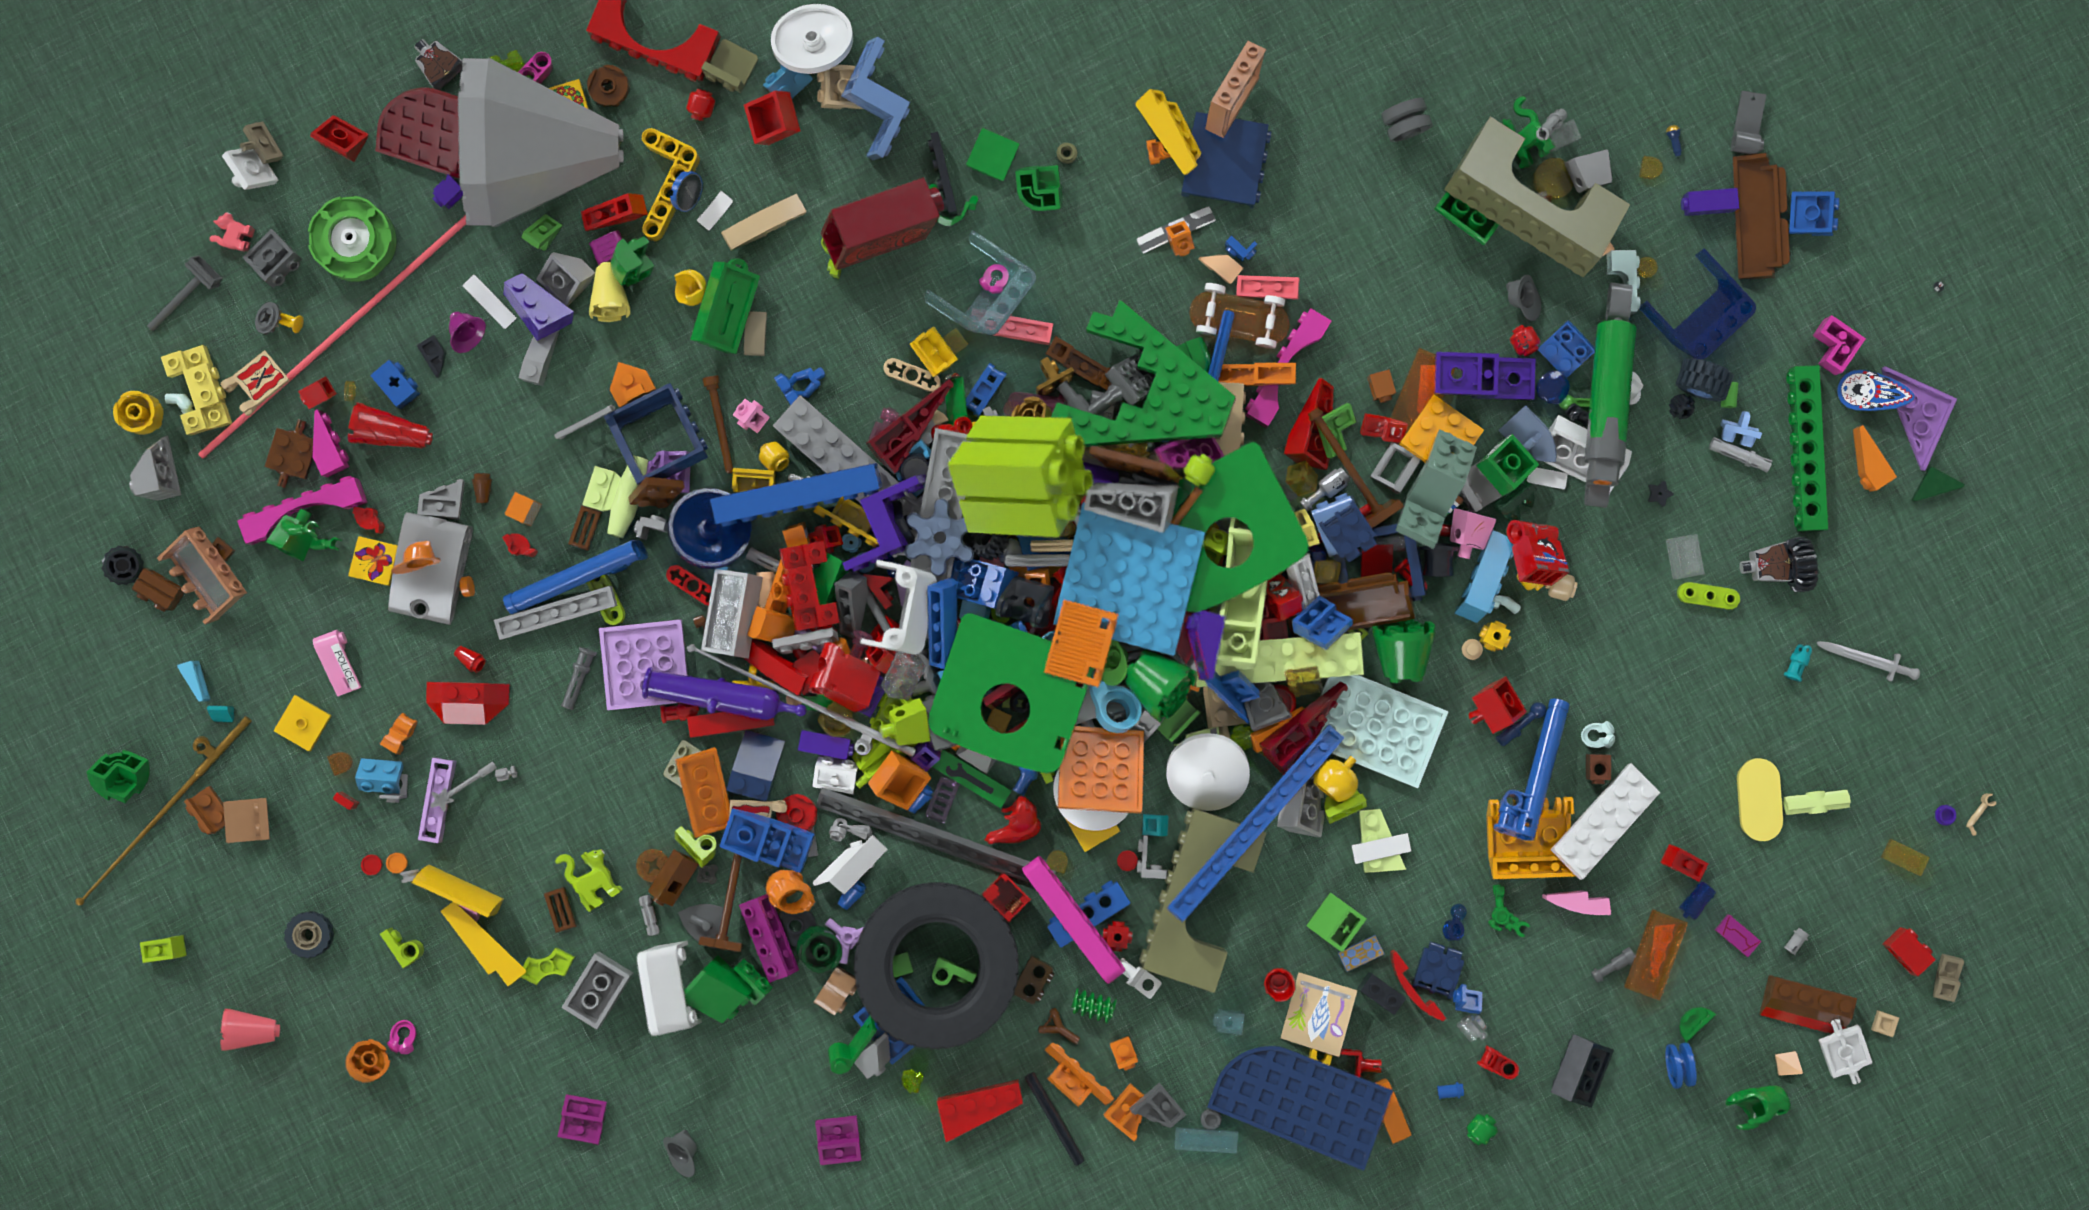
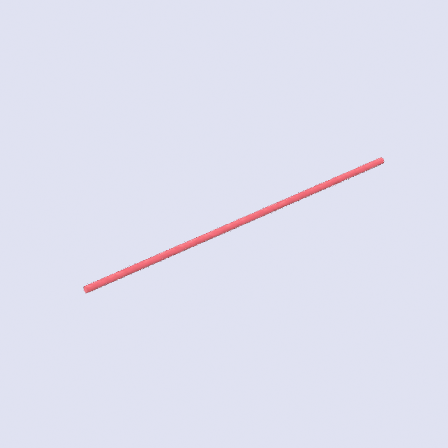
[198,215,466,459]

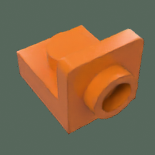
[1109,1036,1138,1070]

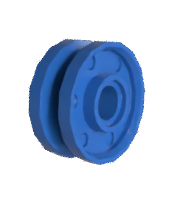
[1665,1042,1696,1089]

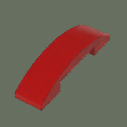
[1390,949,1446,1021]

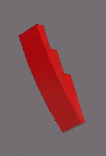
[744,638,809,695]
[687,712,775,738]

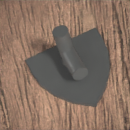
[678,904,724,949]

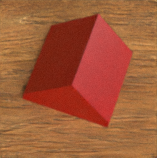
[310,115,369,162]

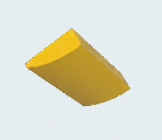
[412,865,504,917]

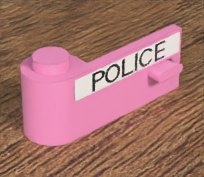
[313,630,361,697]

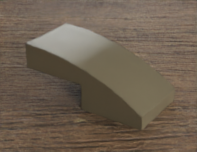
[744,311,767,356]
[1933,954,1964,1002]

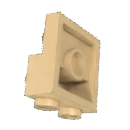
[817,64,863,109]

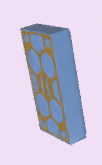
[1337,935,1384,972]

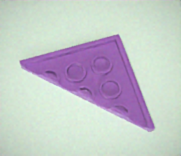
[1882,366,1957,471]

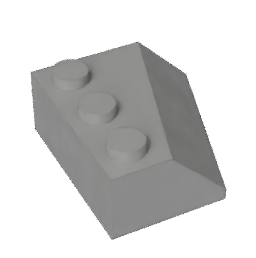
[129,436,181,501]

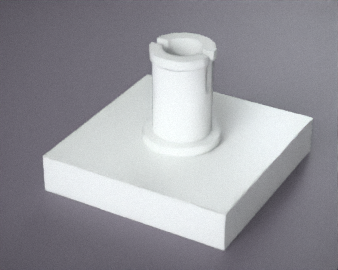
[222,148,278,190]

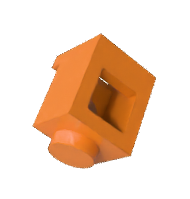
[1165,221,1195,256]

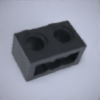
[1358,972,1406,1015]

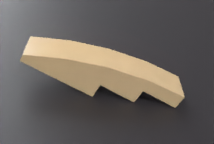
[721,194,807,251]

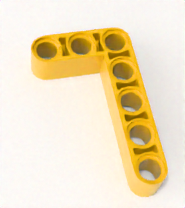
[642,128,700,241]

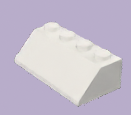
[1545,415,1632,492]

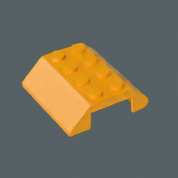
[1486,797,1576,879]

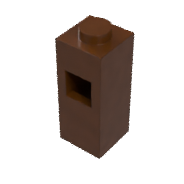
[648,849,699,907]

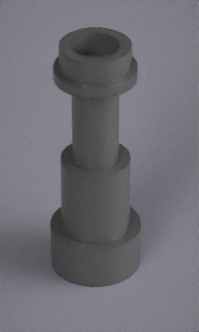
[1591,947,1638,983]

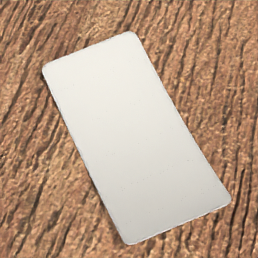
[697,191,733,230]
[1527,468,1568,489]

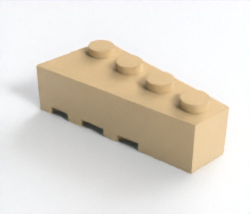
[1214,382,1246,456]

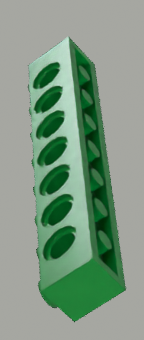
[1786,365,1828,532]

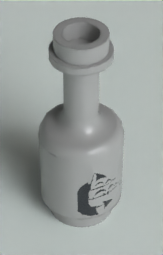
[1300,467,1351,511]

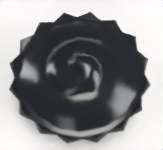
[101,545,144,585]

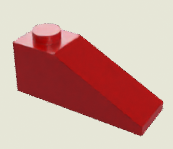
[581,193,648,231]

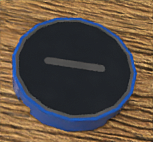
[670,171,702,212]

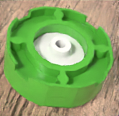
[308,196,396,282]

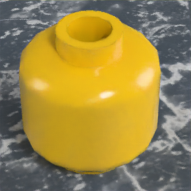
[759,442,789,472]

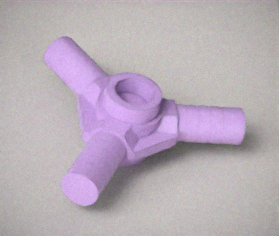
[825,918,863,964]

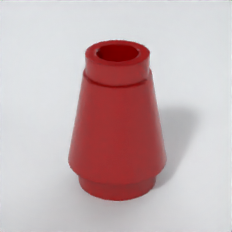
[454,646,486,673]

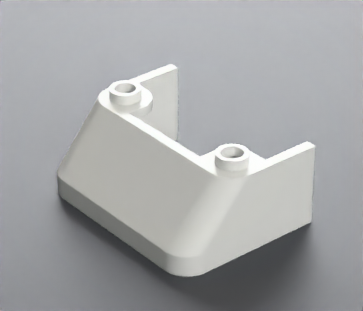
[861,560,937,655]
[637,941,702,1036]

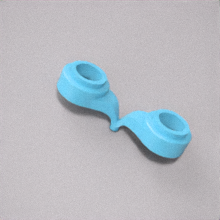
[1042,631,1142,733]

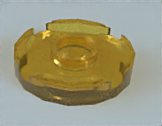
[1533,158,1574,199]

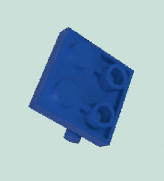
[1538,320,1595,379]

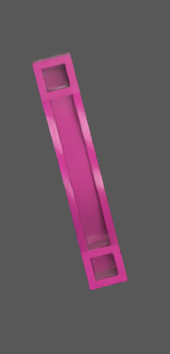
[1245,308,1331,428]
[237,476,368,545]

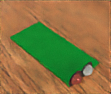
[944,373,968,426]

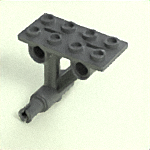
[1056,354,1156,450]

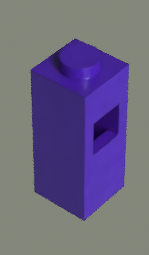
[1681,188,1739,216]
[798,730,855,760]

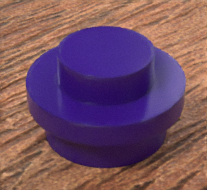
[1935,805,1956,826]

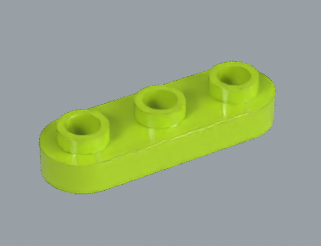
[587,575,625,625]
[1677,582,1740,609]

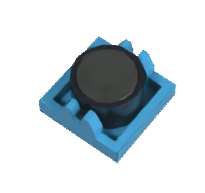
[896,439,931,497]

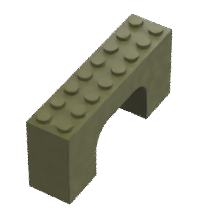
[1444,116,1630,277]
[1139,808,1266,993]

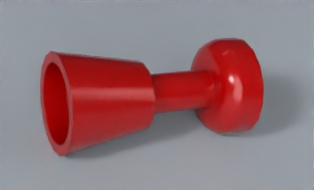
[931,416,973,439]

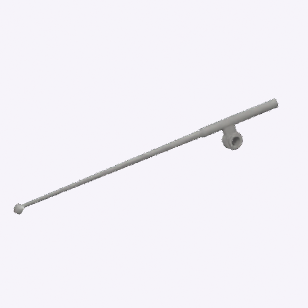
[687,644,916,757]

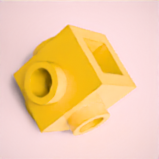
[1479,621,1511,652]

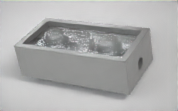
[701,569,763,658]

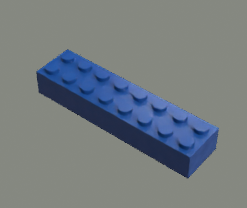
[710,463,882,527]

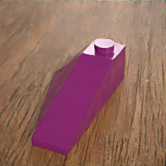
[1155,437,1225,469]

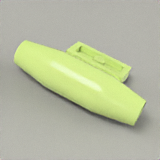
[582,456,648,539]

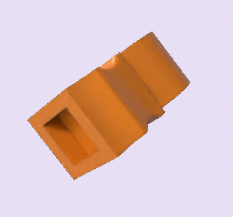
[380,713,418,754]

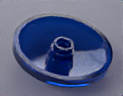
[668,488,752,569]

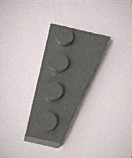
[1244,682,1292,731]

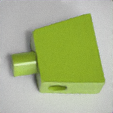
[879,698,930,746]

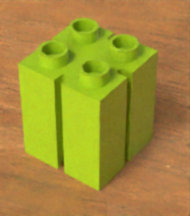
[948,416,1093,537]

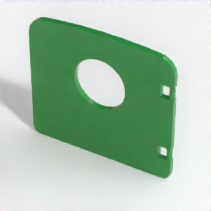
[1172,442,1309,613]
[928,613,1095,773]

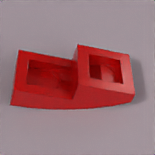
[1360,413,1408,443]

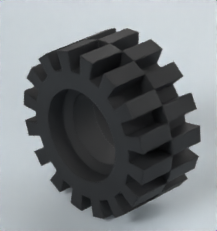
[970,533,1009,561]

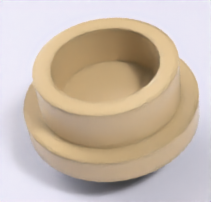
[1462,639,1483,660]

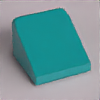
[207,706,234,722]
[1142,814,1169,836]

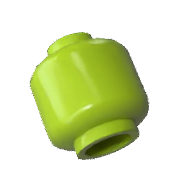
[1184,454,1215,486]

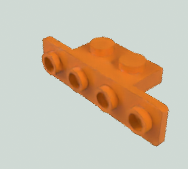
[1045,1043,1114,1106]

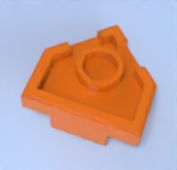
[610,362,656,408]

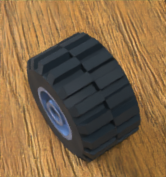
[1675,358,1734,401]

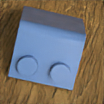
[1311,493,1355,557]

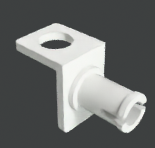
[1120,958,1162,999]

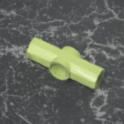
[1783,790,1851,815]

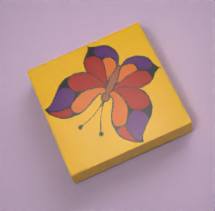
[348,536,398,586]

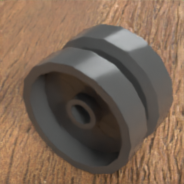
[1381,97,1433,142]

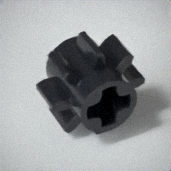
[1669,394,1695,419]

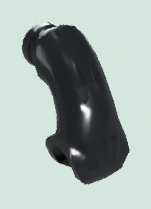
[1565,403,1589,427]

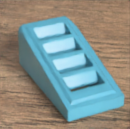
[177,661,210,702]

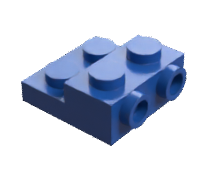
[1789,192,1840,236]

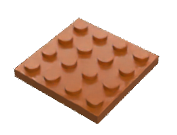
[1058,726,1144,814]

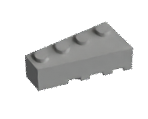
[1084,483,1178,532]

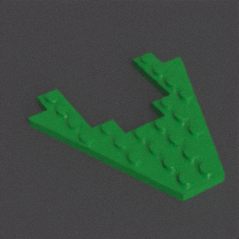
[1051,300,1236,447]

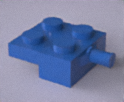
[1292,596,1353,650]

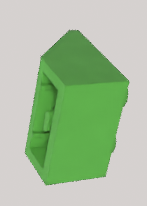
[1306,892,1366,952]

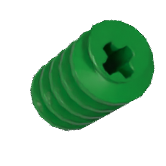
[1072,988,1117,1023]

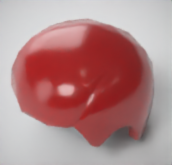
[1264,968,1296,1002]

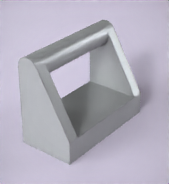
[1370,442,1420,494]

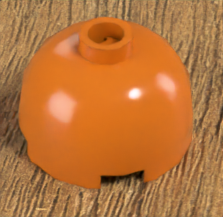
[345,1039,390,1083]

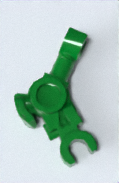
[1488,884,1530,937]

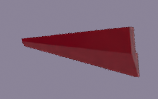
[866,379,954,474]
[1259,681,1348,775]

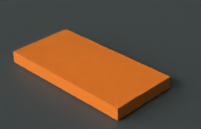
[675,747,730,838]

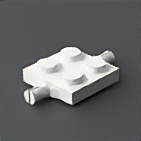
[1819,1019,1872,1084]

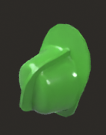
[1102,640,1128,686]

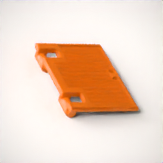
[1044,600,1118,688]

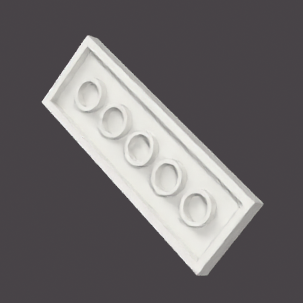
[1551,763,1660,880]

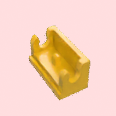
[910,327,958,377]
[732,468,776,493]

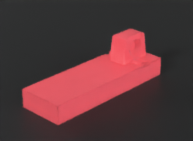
[1236,275,1300,299]

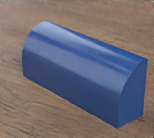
[927,578,957,669]

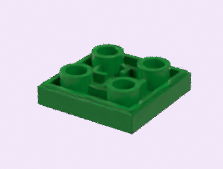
[966,128,1020,182]

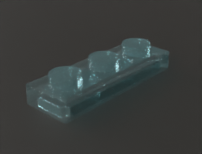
[1174,1127,1238,1154]

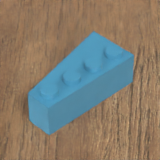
[1454,530,1514,623]

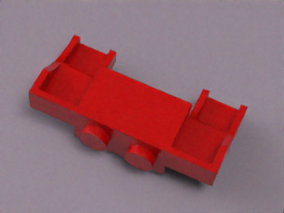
[779,541,840,631]

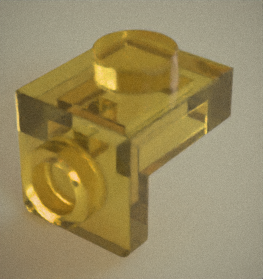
[1314,558,1341,583]

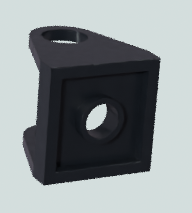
[996,576,1054,628]

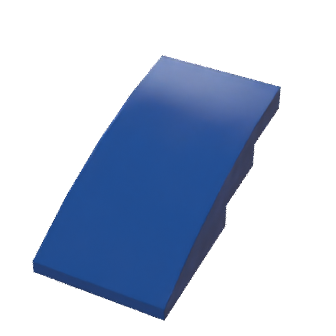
[719,808,815,873]

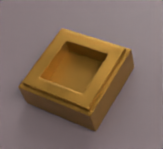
[986,708,1012,733]

